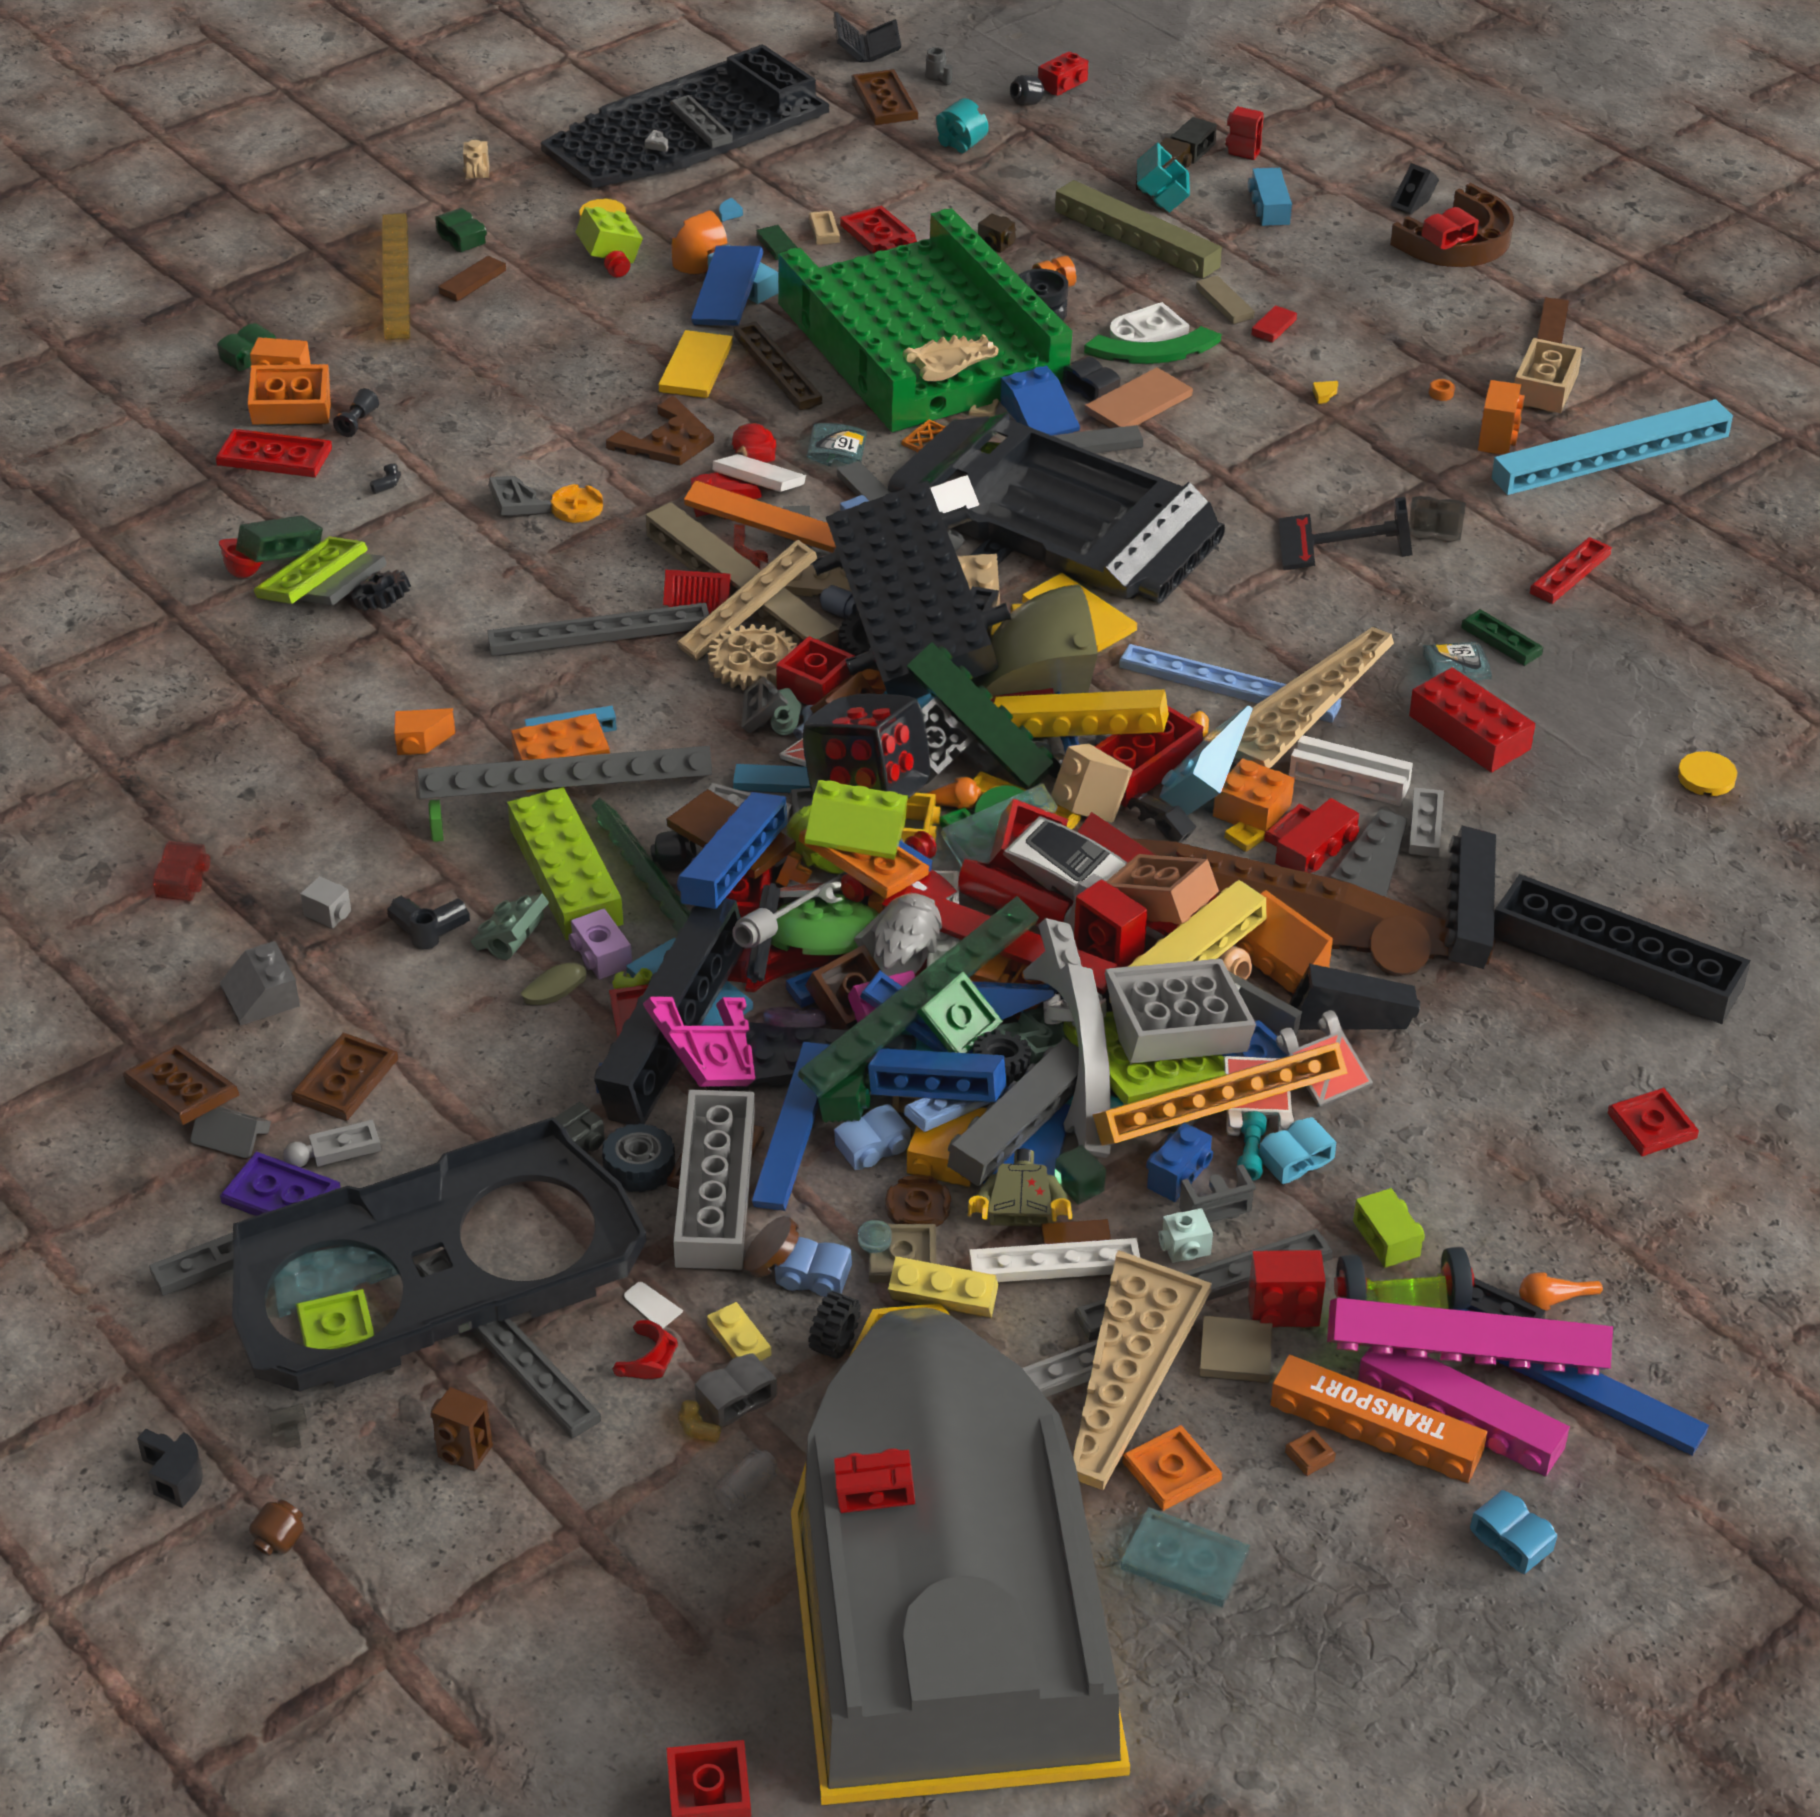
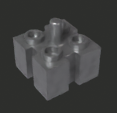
[921,696,976,784]

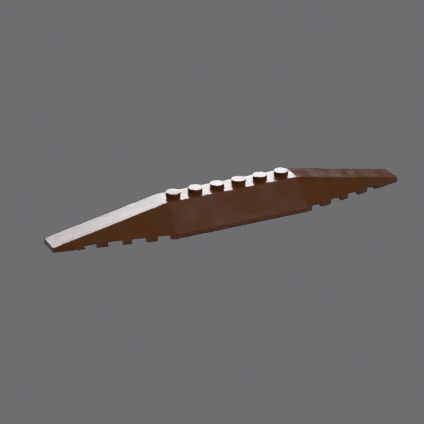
[1131,838,1496,965]

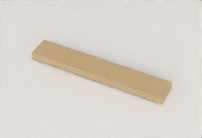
[677,540,817,661]

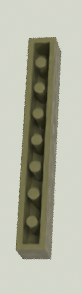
[1055,180,1222,279]

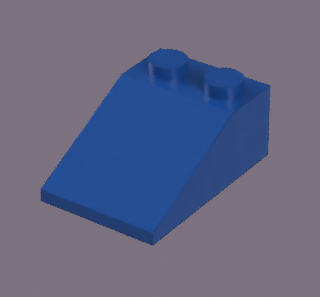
[1001,366,1080,436]
[972,981,1057,1020]

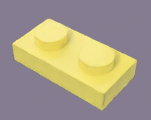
[707,1302,771,1361]

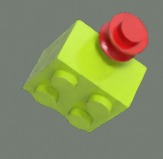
[575,207,643,278]

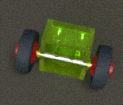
[1334,1247,1474,1310]

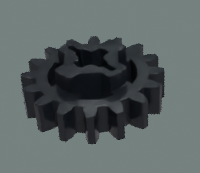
[351,570,411,611]

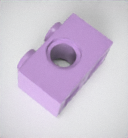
[569,908,632,980]

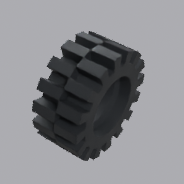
[972,1030,1031,1086]
[808,1291,861,1359]

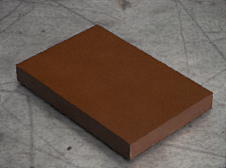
[291,1032,398,1121]

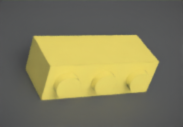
[888,1256,998,1318]

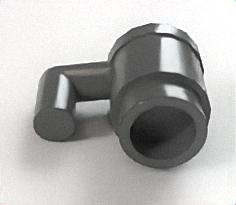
[925,47,952,85]

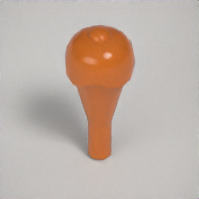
[926,777,981,810]
[1519,1272,1603,1311]

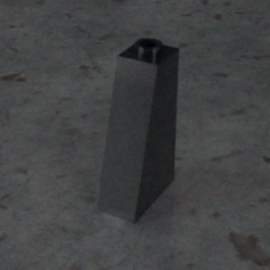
[1289,964,1420,1030]

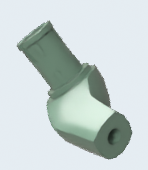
[771,688,801,735]

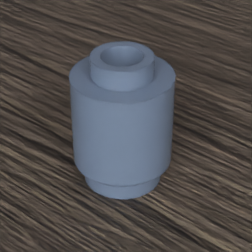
[820,585,858,619]

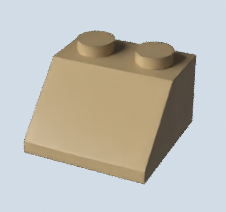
[1050,743,1133,822]

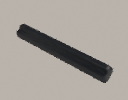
[746,883,780,983]

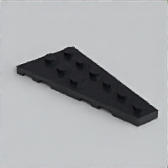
[706,1022,917,1091]

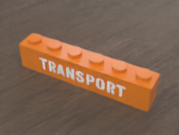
[1270,1354,1488,1484]

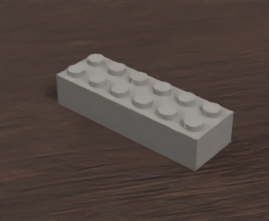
[674,1090,755,1270]

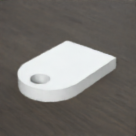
[1110,302,1190,342]

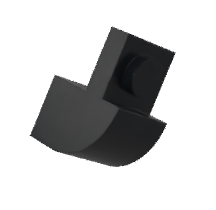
[137,1429,203,1508]

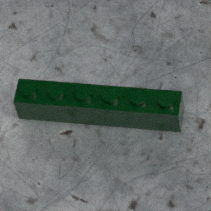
[907,642,1054,791]

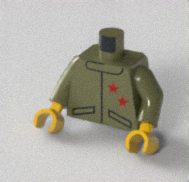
[968,1148,1072,1227]

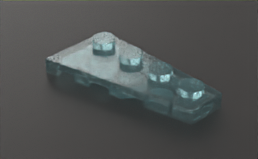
[941,783,1058,866]
[274,1246,398,1318]

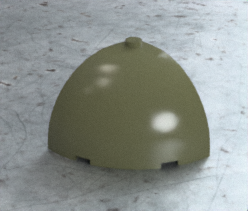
[976,584,1098,696]

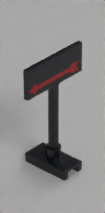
[1278,497,1413,570]

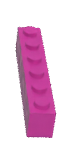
[1358,1347,1570,1477]

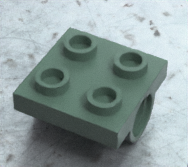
[470,893,549,960]

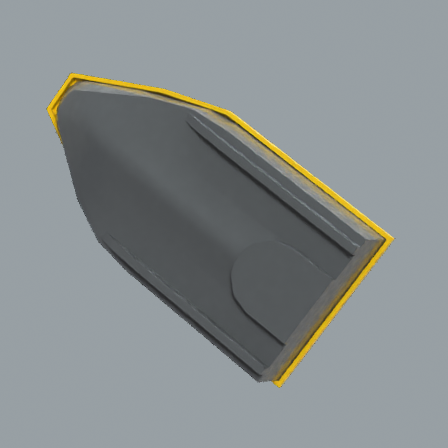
[791,1303,1130,1805]

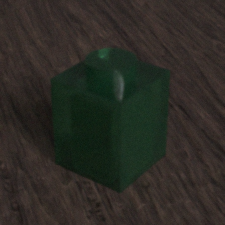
[1055,1145,1106,1205]

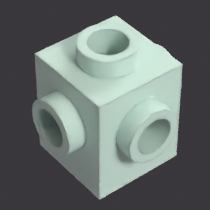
[1158,1208,1213,1263]

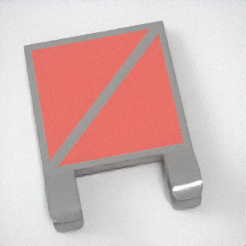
[1276,1010,1373,1108]

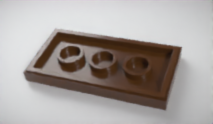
[851,69,918,125]
[666,789,796,879]
[122,1045,239,1125]

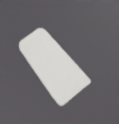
[624,1282,683,1328]

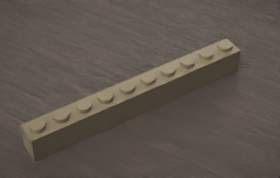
[645,502,839,648]

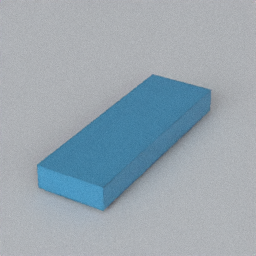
[733,764,810,793]

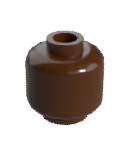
[249,1499,304,1556]

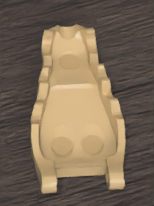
[902,334,999,381]

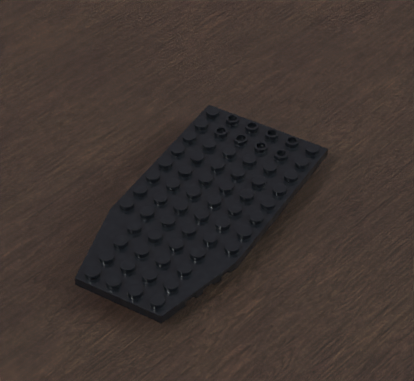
[541,44,829,188]

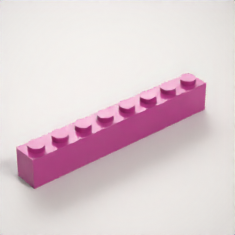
[1327,1298,1613,1376]

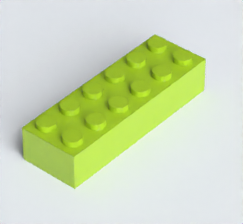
[507,787,624,940]

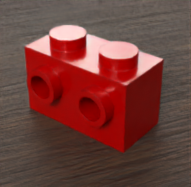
[1038,51,1089,96]

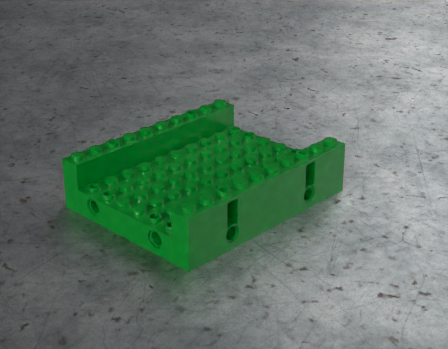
[778,208,1073,432]

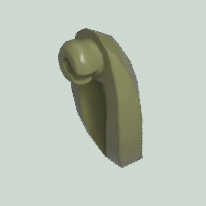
[521,962,587,1005]

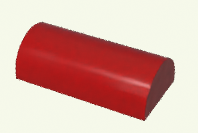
[958,859,1074,927]

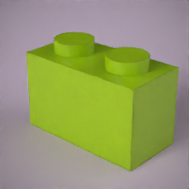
[1353,1188,1425,1268]

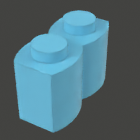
[1259,1117,1337,1184]

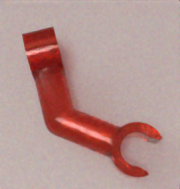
[733,524,768,569]

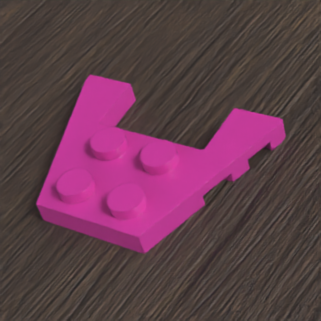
[643,997,755,1087]

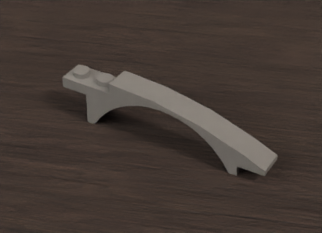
[1023,918,1111,1158]

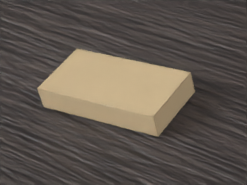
[809,211,840,245]

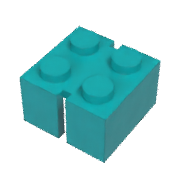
[1137,142,1190,213]

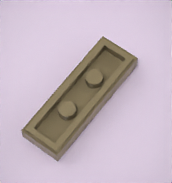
[1196,276,1255,324]

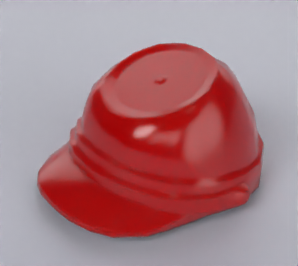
[219,538,266,578]

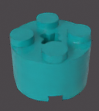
[936,98,989,154]

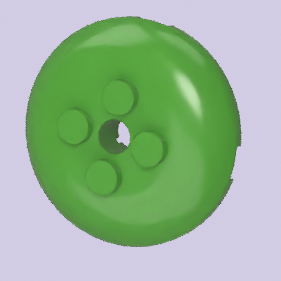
[771,894,880,955]

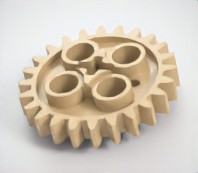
[708,624,797,690]

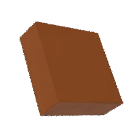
[1285,1430,1336,1476]

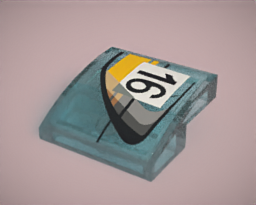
[806,423,867,466]
[1423,642,1492,680]

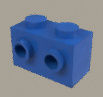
[1146,1122,1213,1202]

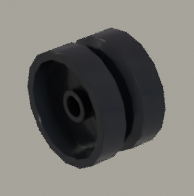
[1018,269,1068,321]

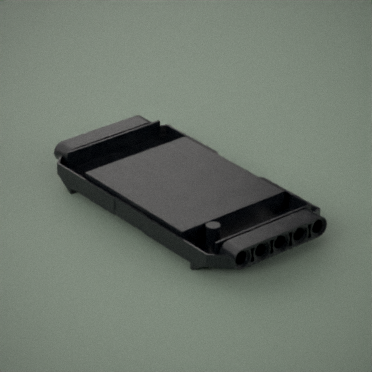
[888,412,1225,603]

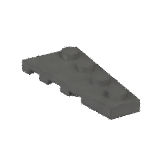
[1331,809,1408,897]

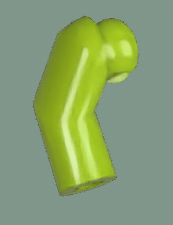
[612,968,653,989]

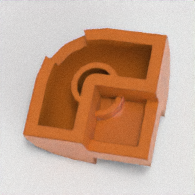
[671,210,727,274]

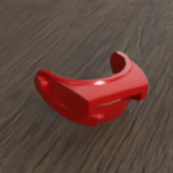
[612,1320,678,1379]

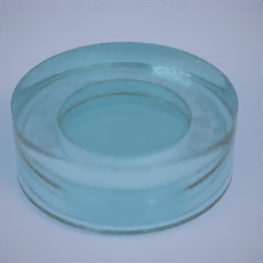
[858,1220,892,1253]

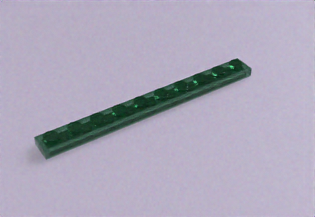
[797,896,1039,1098]

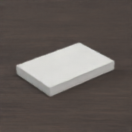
[712,454,806,492]

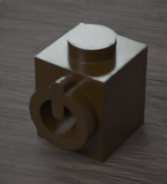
[978,213,1017,253]

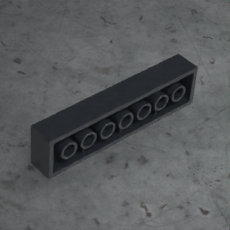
[1494,874,1751,1024]
[594,898,745,1125]

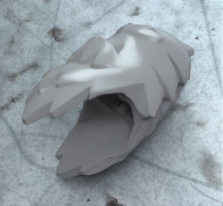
[871,893,942,976]

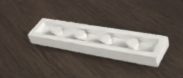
[969,1238,1140,1282]

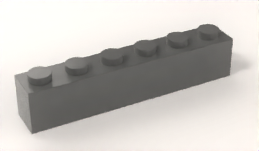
[947,1038,1079,1186]

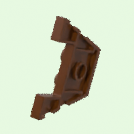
[606,396,714,466]

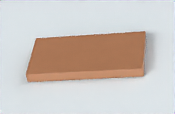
[1085,367,1193,428]

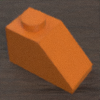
[394,708,455,755]

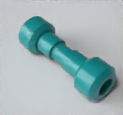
[1236,1111,1267,1181]

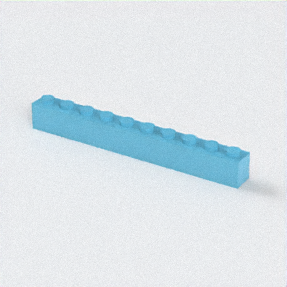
[1491,399,1733,495]

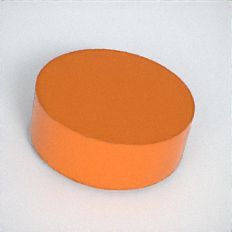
[1429,379,1455,401]

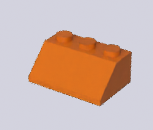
[248,364,331,425]
[1236,890,1333,994]

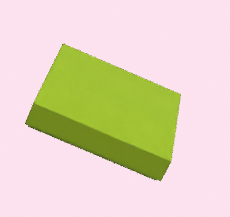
[296,1289,374,1349]

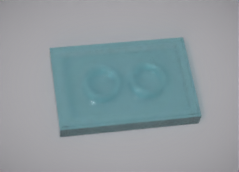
[1120,1507,1250,1608]

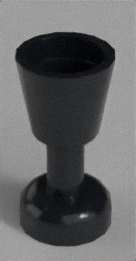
[333,388,379,437]

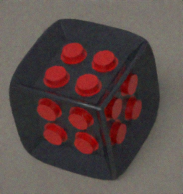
[803,694,930,799]

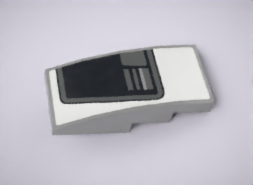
[1003,816,1127,901]

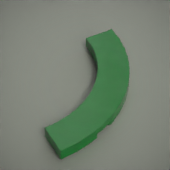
[1084,326,1222,364]

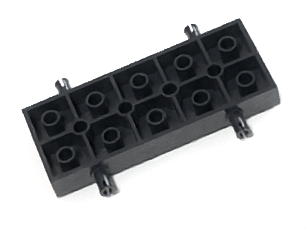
[813,481,1011,699]

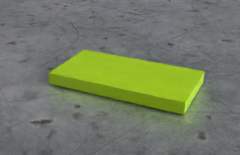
[254,536,368,604]

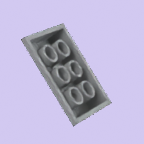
[1105,958,1256,1063]

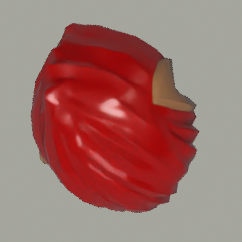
[731,423,777,463]

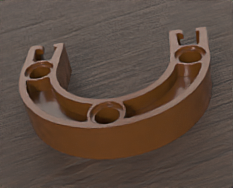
[1390,183,1514,267]

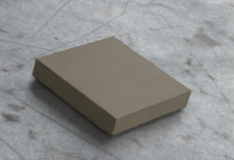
[869,1224,937,1283]
[1200,1316,1272,1383]

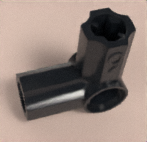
[387,895,470,949]

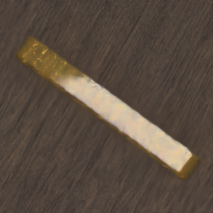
[382,213,410,340]

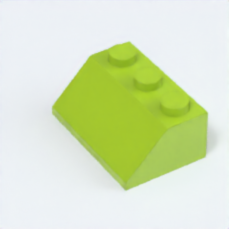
[804,780,908,860]

